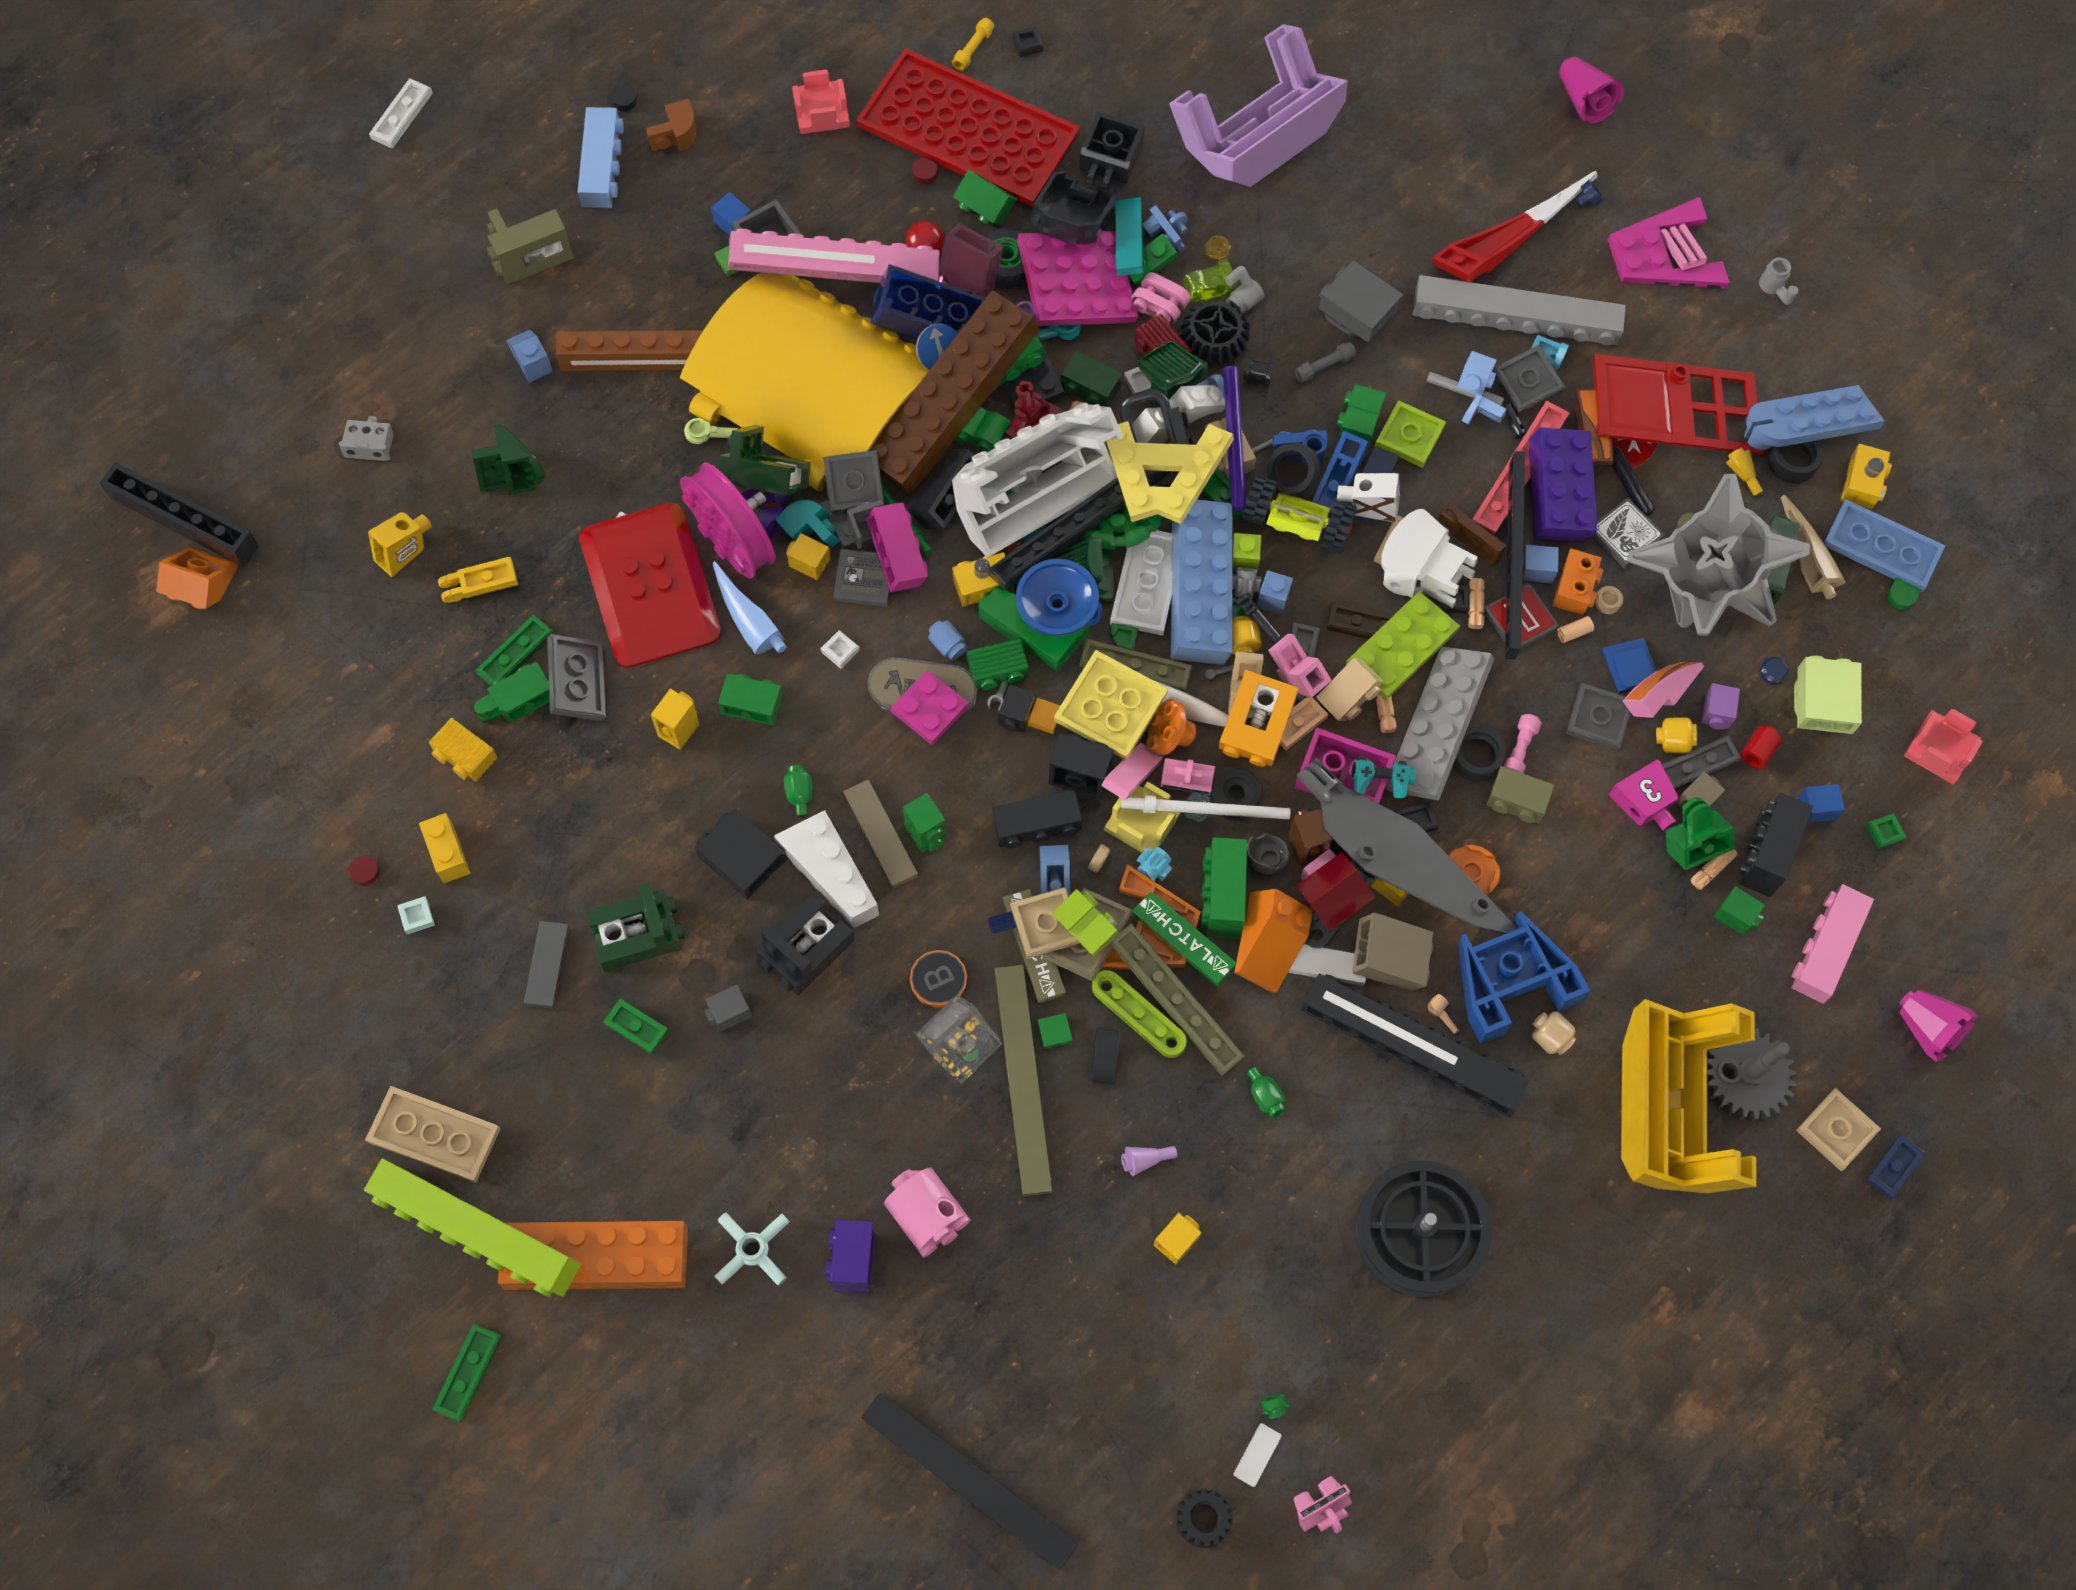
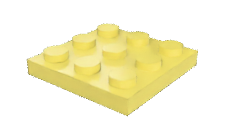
[1054,650,1168,761]

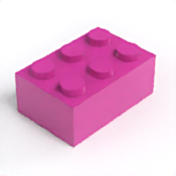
[1295,728,1396,804]

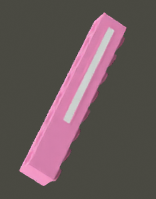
[728,229,939,288]

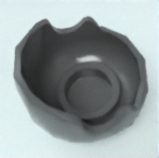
[1247,833,1290,875]

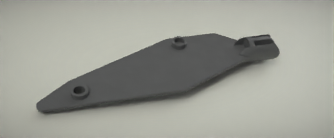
[1297,758,1516,934]

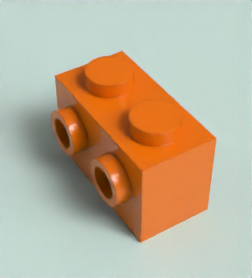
[1552,548,1603,615]

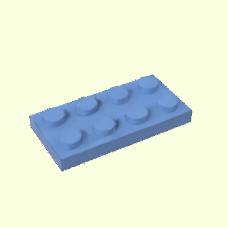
[1824,499,1945,592]

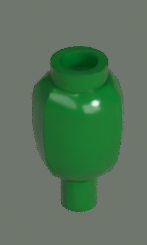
[784,765,813,817]
[1247,1067,1286,1118]

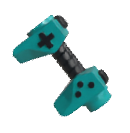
[1351,756,1416,798]

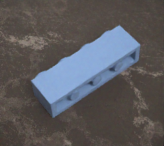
[578,107,624,208]

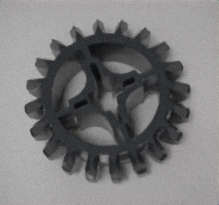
[1180,298,1250,366]

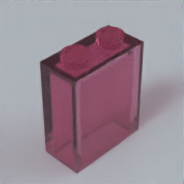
[937,223,1003,307]

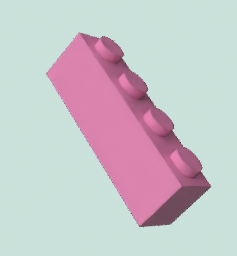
[1791,884,1874,1004]

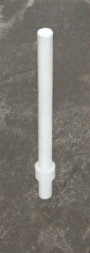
[1121,796,1290,819]

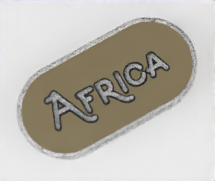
[868,657,977,716]

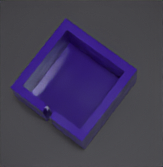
[825,1220,875,1294]

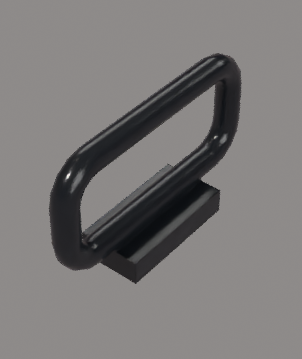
[1120,389,1195,487]

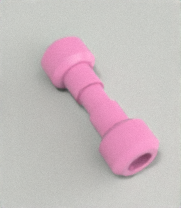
[1502,714,1542,773]

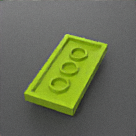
[1345,591,1460,700]

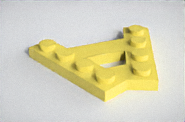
[1106,421,1234,524]

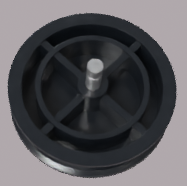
[1355,1160,1492,1297]

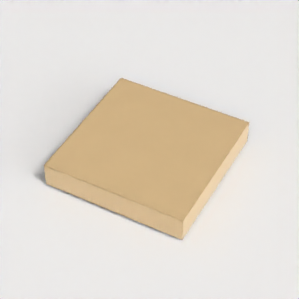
[1010,887,1080,959]
[1796,1088,1881,1171]

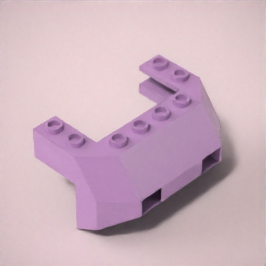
[1169,24,1348,187]

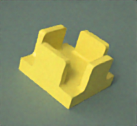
[1104,782,1181,853]

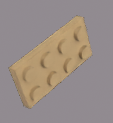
[365,1086,501,1183]

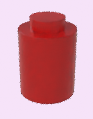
[1740,726,1782,769]

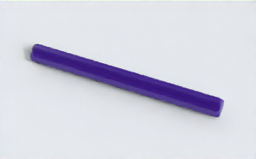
[1223,366,1246,511]

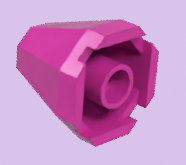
[1900,990,1979,1062]

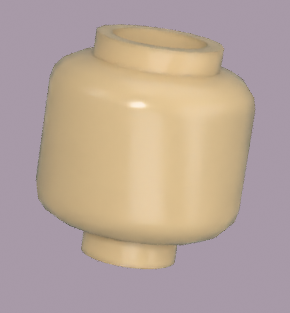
[1532,1012,1576,1055]

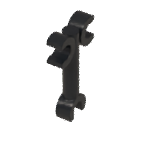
[1236,593,1283,646]

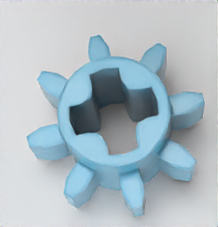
[1136,847,1172,881]

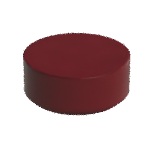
[912,158,938,184]
[349,856,380,886]

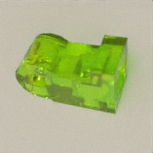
[1183,259,1234,301]

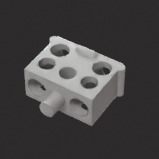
[339,416,394,461]

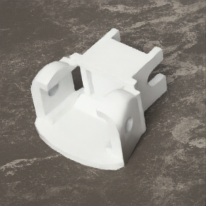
[1381,509,1478,608]

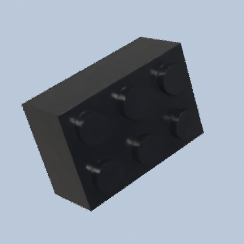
[1738,792,1813,897]

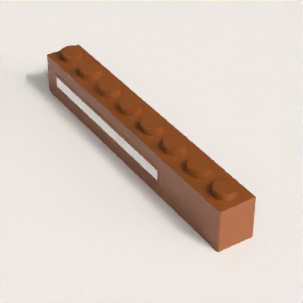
[556,330,703,371]

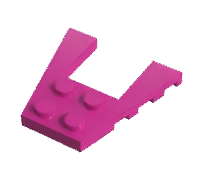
[1608,198,1730,289]

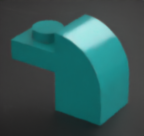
[775,500,840,547]

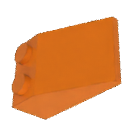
[1234,889,1313,993]

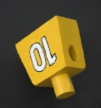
[368,512,432,577]

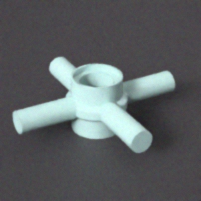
[715,1212,789,1286]

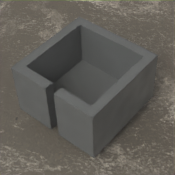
[732,200,802,274]

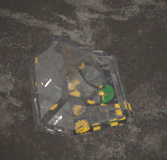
[915,995,1003,1084]

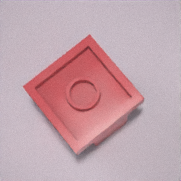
[792,70,850,135]
[1904,709,1983,784]

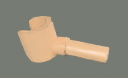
[1428,994,1459,1034]

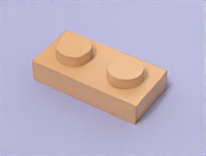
[1280,696,1328,751]

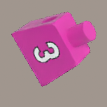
[1609,759,1678,831]

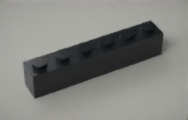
[100,462,259,567]

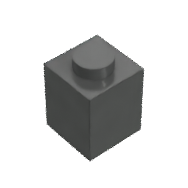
[704,984,752,1032]

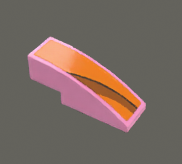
[1623,662,1704,718]

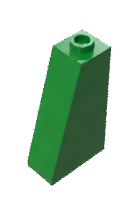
[978,587,1090,673]

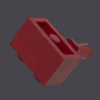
[1005,381,1063,440]

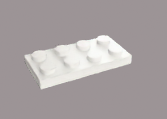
[1110,530,1172,636]

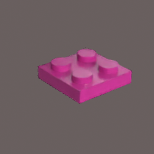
[890,670,969,746]

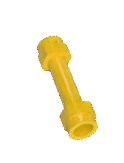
[952,18,995,71]

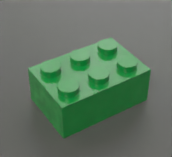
[1201,838,1247,939]

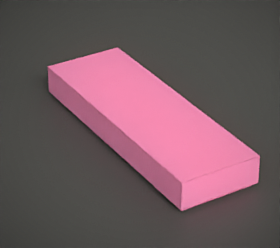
[1102,742,1164,800]

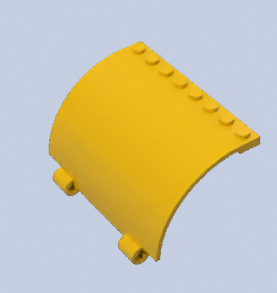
[680,273,929,492]

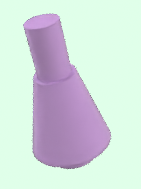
[1121,1146,1177,1176]

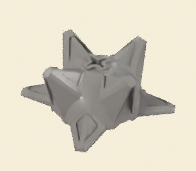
[1627,474,1811,636]

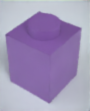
[1701,683,1740,730]

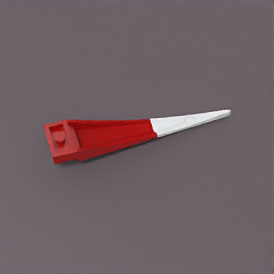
[1432,171,1597,283]

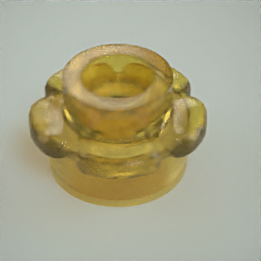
[1205,235,1230,260]

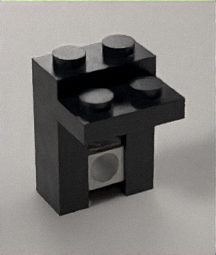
[755,894,855,996]

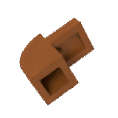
[646,99,697,152]

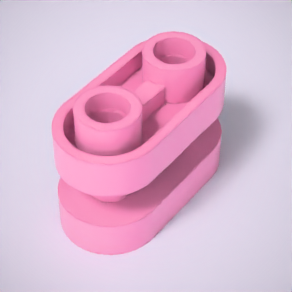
[1131,272,1191,325]

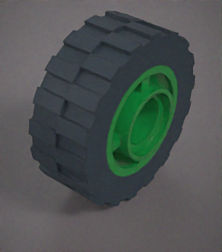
[977,229,1026,288]

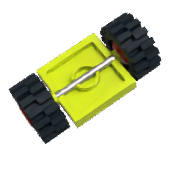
[1242,475,1357,553]

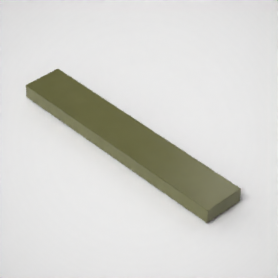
[1109,924,1244,1076]

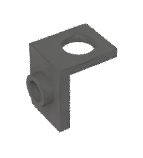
[847,500,884,549]

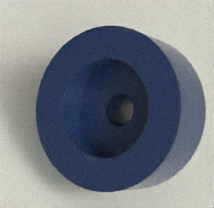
[1577,180,1604,206]

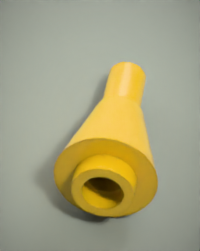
[1726,448,1763,496]

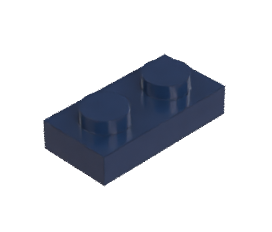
[1865,1134,1925,1200]

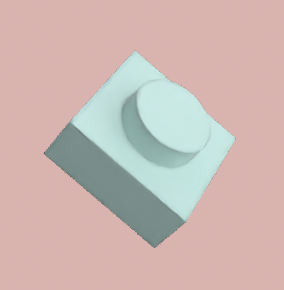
[397,896,435,935]

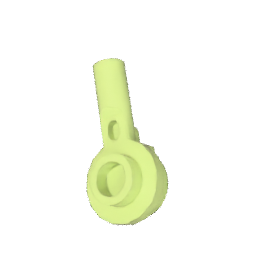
[684,418,738,444]

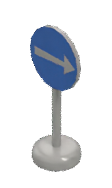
[916,323,958,370]

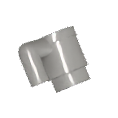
[1759,258,1798,305]
[1225,266,1264,314]

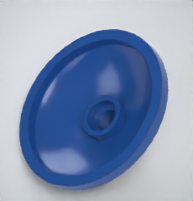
[1016,559,1099,636]

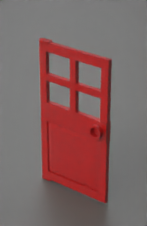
[1593,354,1764,456]

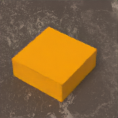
[1028,698,1060,734]

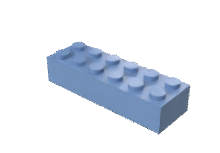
[1171,500,1232,665]

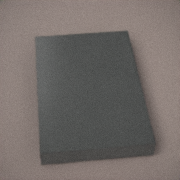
[547,634,606,721]

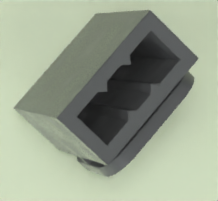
[1319,260,1403,343]

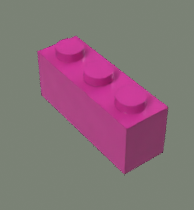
[866,502,928,592]

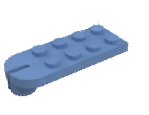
[1744,385,1884,450]

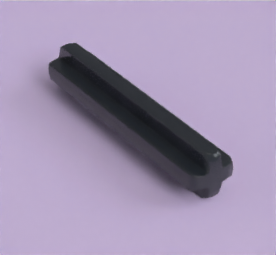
[1612,446,1655,516]

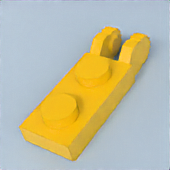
[438,557,518,603]

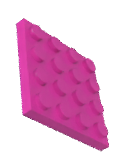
[1017,231,1138,326]

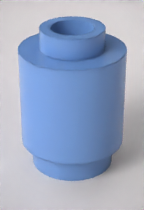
[928,620,968,661]

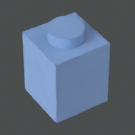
[1522,545,1558,584]
[1257,570,1293,615]

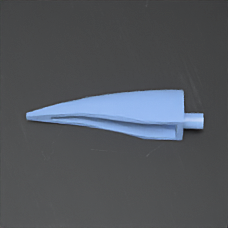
[713,561,787,655]

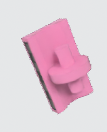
[1161,758,1215,795]
[1294,1476,1352,1534]

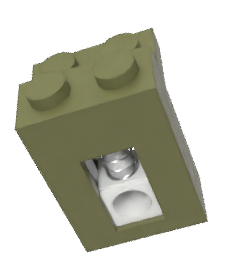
[487,208,574,285]

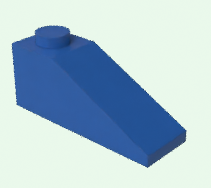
[1312,431,1370,514]

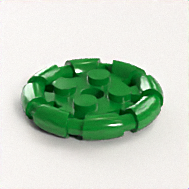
[1080,485,1164,550]

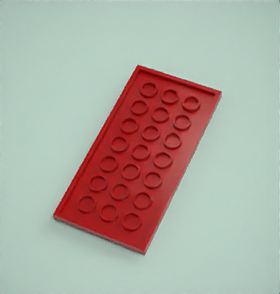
[856,48,1080,207]

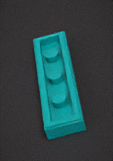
[1116,197,1143,276]

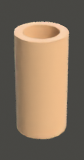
[1557,616,1594,643]

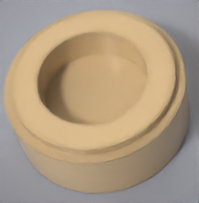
[1594,586,1623,614]
[1088,844,1111,873]

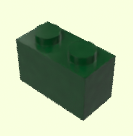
[1061,350,1122,407]

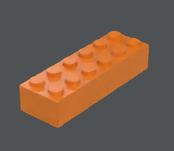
[498,1221,688,1290]

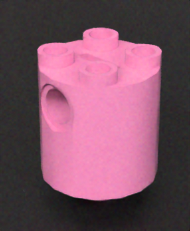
[884,1168,971,1258]

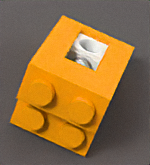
[1219,670,1299,767]

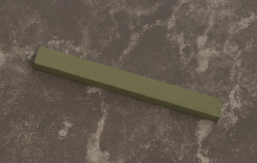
[995,965,1052,1196]

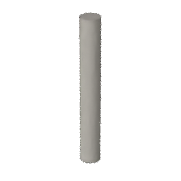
[1426,372,1504,406]

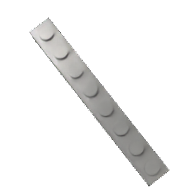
[1412,275,1626,345]

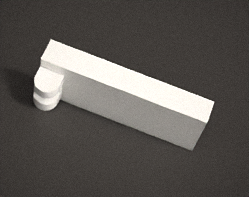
[1288,944,1366,986]

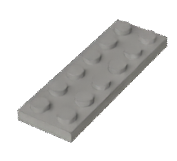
[1385,647,1494,800]

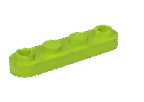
[1092,970,1186,1058]

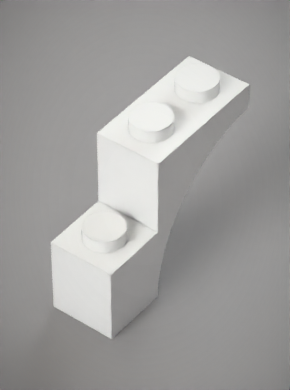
[1133,385,1225,444]

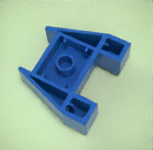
[1457,911,1590,1045]

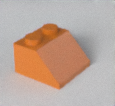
[156,547,238,609]

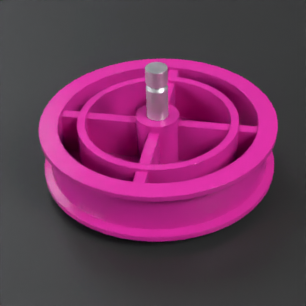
[680,462,776,578]

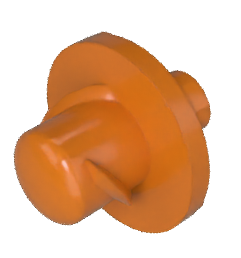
[1146,700,1196,755]

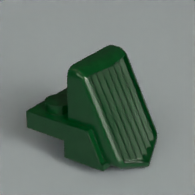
[1138,341,1208,408]
[471,424,546,495]
[1049,538,1115,604]

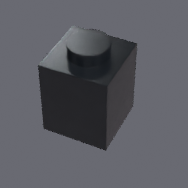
[998,684,1036,732]

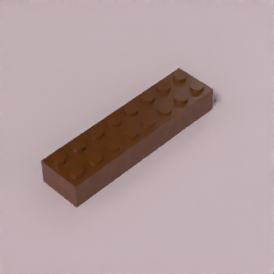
[870,290,1040,496]

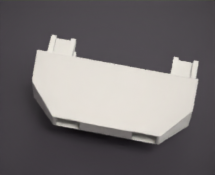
[952,403,1123,557]

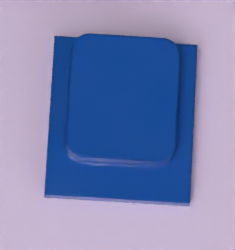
[1602,638,1657,693]

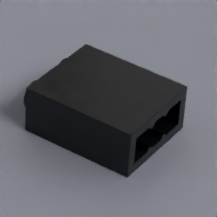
[695,808,786,900]

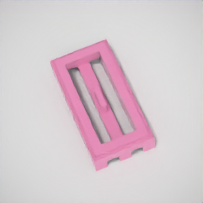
[1661,224,1707,270]

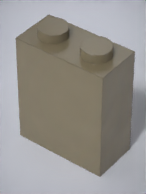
[1352,913,1433,992]

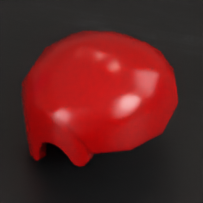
[905,221,946,256]

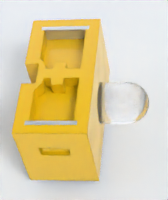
[1841,444,1892,510]
[952,552,1014,607]

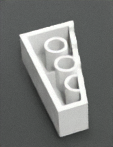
[774,810,879,928]

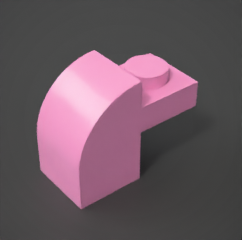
[1268,634,1332,697]

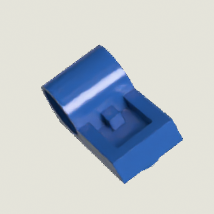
[1271,429,1328,466]

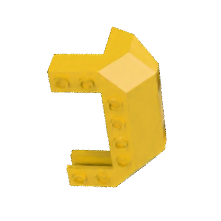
[1621,999,1756,1193]

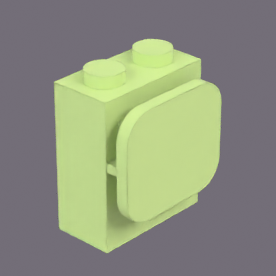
[1794,656,1862,734]

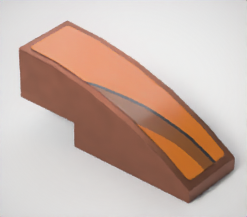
[1573,389,1613,465]

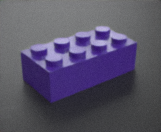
[1528,427,1598,543]

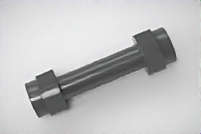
[1295,342,1356,383]

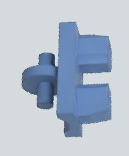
[1142,205,1188,253]

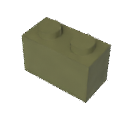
[1486,766,1554,824]

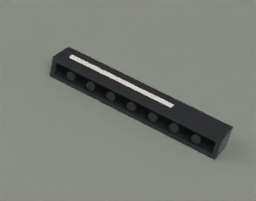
[1301,973,1530,1118]

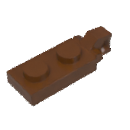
[1438,503,1506,566]

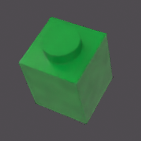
[1714,886,1765,935]

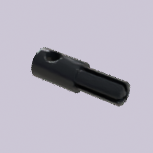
[1504,404,1526,439]

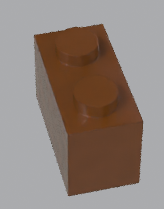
[1287,809,1332,866]

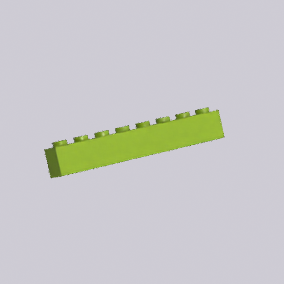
[364,1158,581,1298]

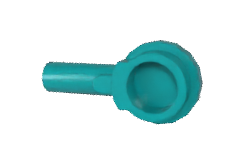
[1037,325,1081,341]

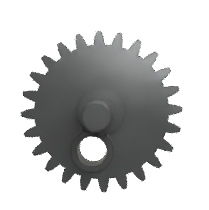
[1707,1028,1797,1122]

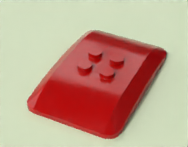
[579,503,721,668]

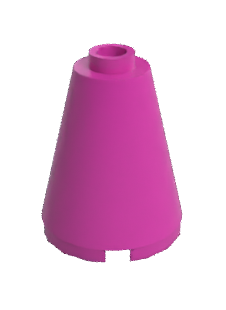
[1559,57,1624,124]

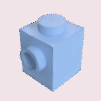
[1457,351,1496,396]

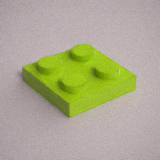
[1375,400,1446,468]

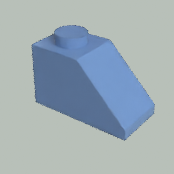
[506,330,553,383]
[1040,845,1070,897]

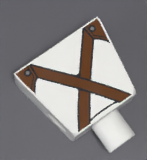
[1337,473,1400,522]

